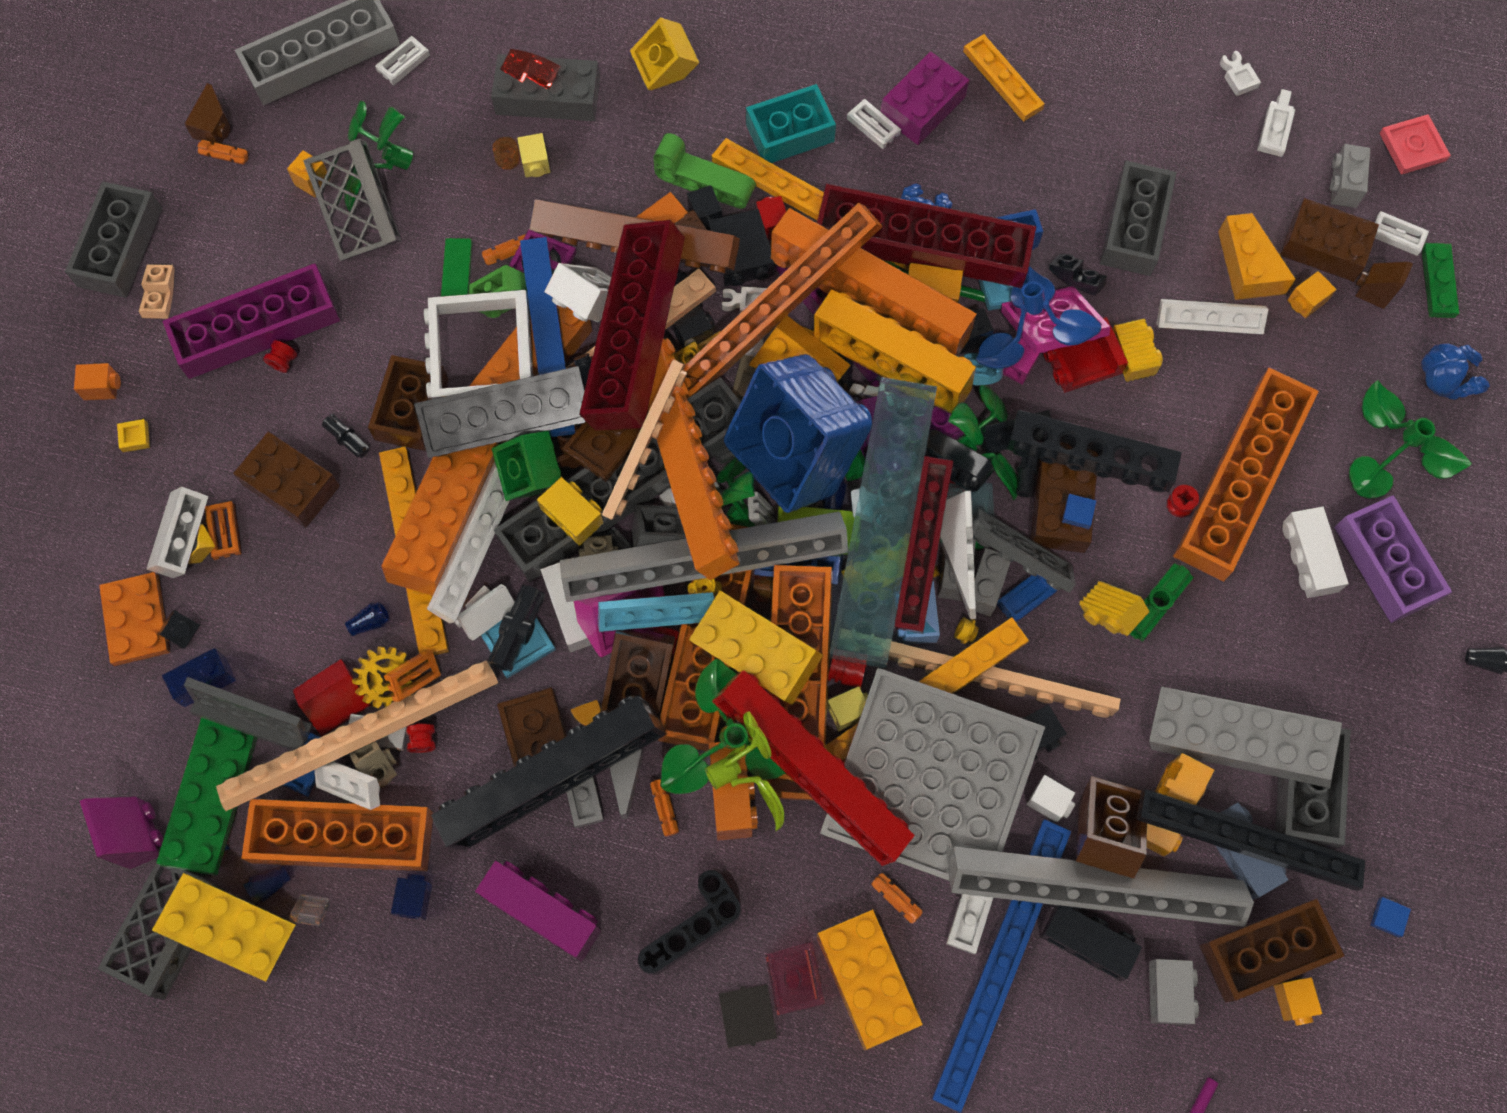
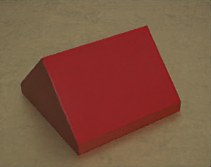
[292,659,371,737]

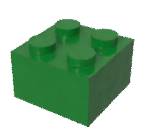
[491,431,561,501]

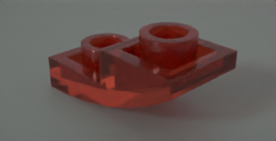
[500,49,561,90]

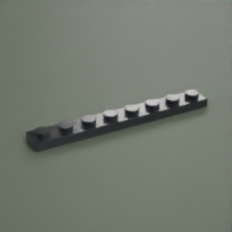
[1136,789,1366,891]

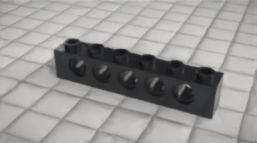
[1006,410,1182,492]

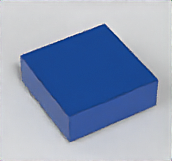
[1062,494,1096,529]
[1370,897,1411,938]

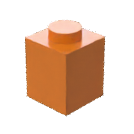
[74,363,121,400]

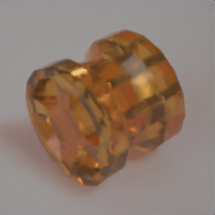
[492,137,520,170]

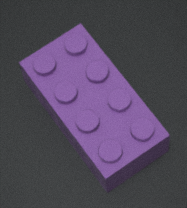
[1334,495,1452,623]

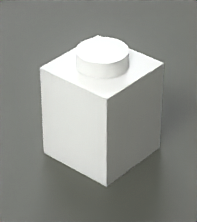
[1026,775,1075,822]

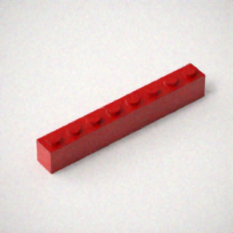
[712,670,915,866]

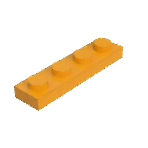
[963,34,1045,122]

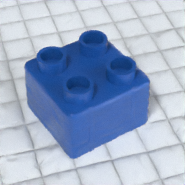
[724,354,872,513]

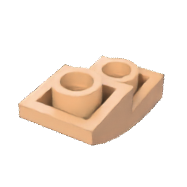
[139,265,174,319]

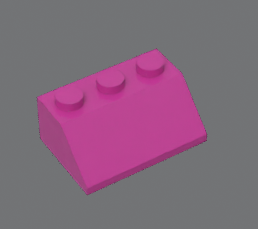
[573,585,665,657]

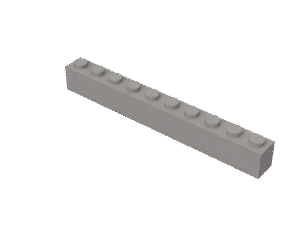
[560,512,849,602]
[948,846,1254,927]

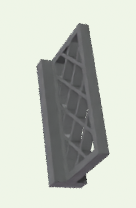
[303,139,402,261]
[184,677,313,750]
[98,864,224,1000]

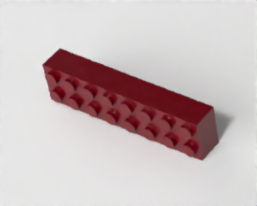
[817,184,1036,288]
[579,220,685,431]

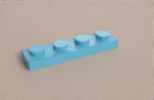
[598,592,715,632]

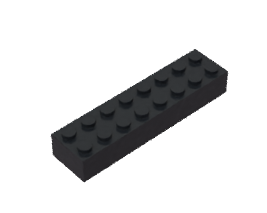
[431,695,667,850]

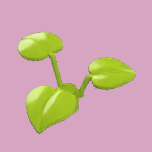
[705,711,784,831]

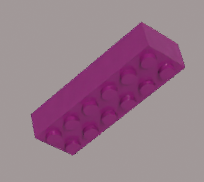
[162,263,340,379]

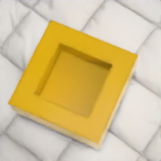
[117,419,150,452]

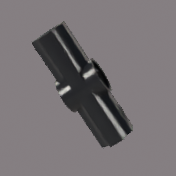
[488,585,546,672]

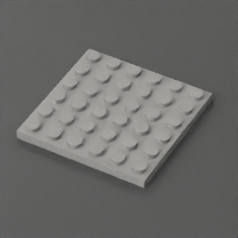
[820,668,1045,881]

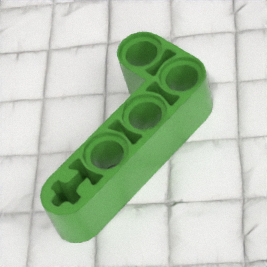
[653,133,756,209]

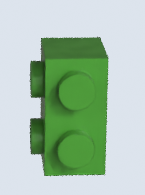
[469,265,528,318]

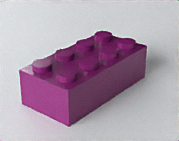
[475,860,601,962]

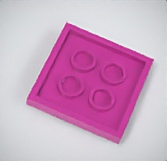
[1001,286,1110,354]

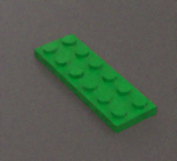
[156,718,257,876]

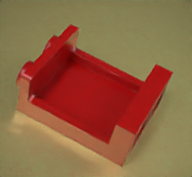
[1043,317,1128,393]

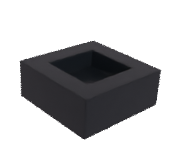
[158,610,200,649]

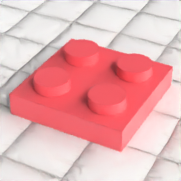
[1379,114,1451,175]

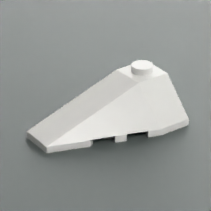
[940,491,976,619]

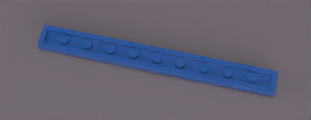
[931,819,1071,1113]

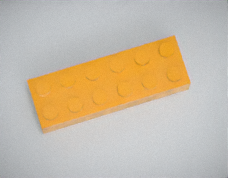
[814,289,976,414]

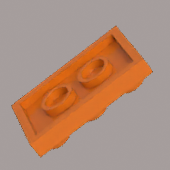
[99,572,170,666]

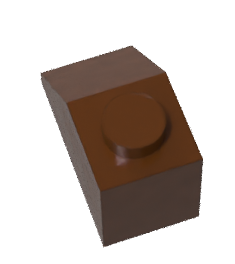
[184,83,231,145]
[1355,261,1413,309]

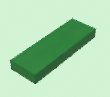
[441,238,473,313]

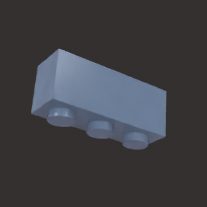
[1216,802,1288,900]

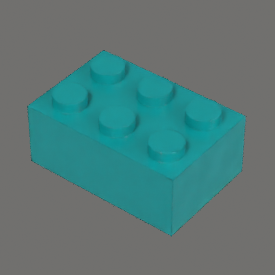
[746,84,836,163]

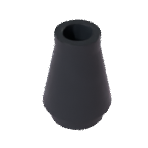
[1465,647,1507,675]

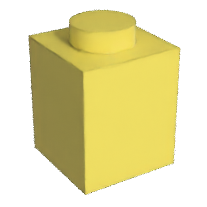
[517,133,551,177]
[827,686,868,732]

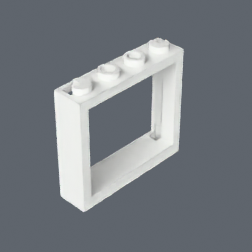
[424,290,533,399]

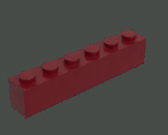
[894,456,953,634]

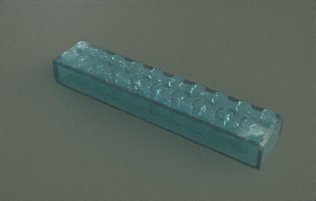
[830,377,937,669]

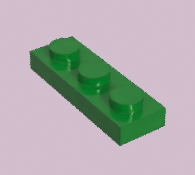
[1422,243,1459,318]

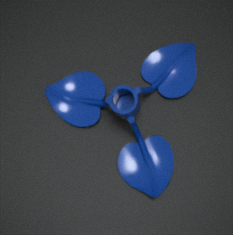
[976,267,1102,369]

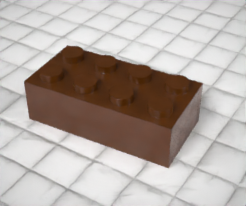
[1031,439,1098,553]
[1199,899,1345,1003]

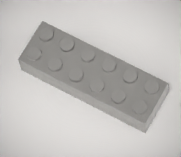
[235,0,400,106]
[1149,687,1342,788]

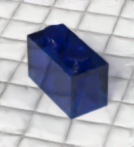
[162,648,236,708]

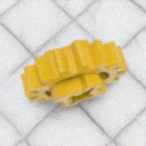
[352,646,413,708]

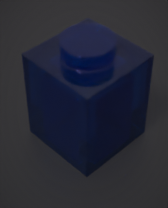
[391,874,432,920]

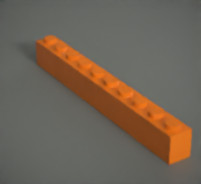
[684,203,883,399]
[648,338,740,580]

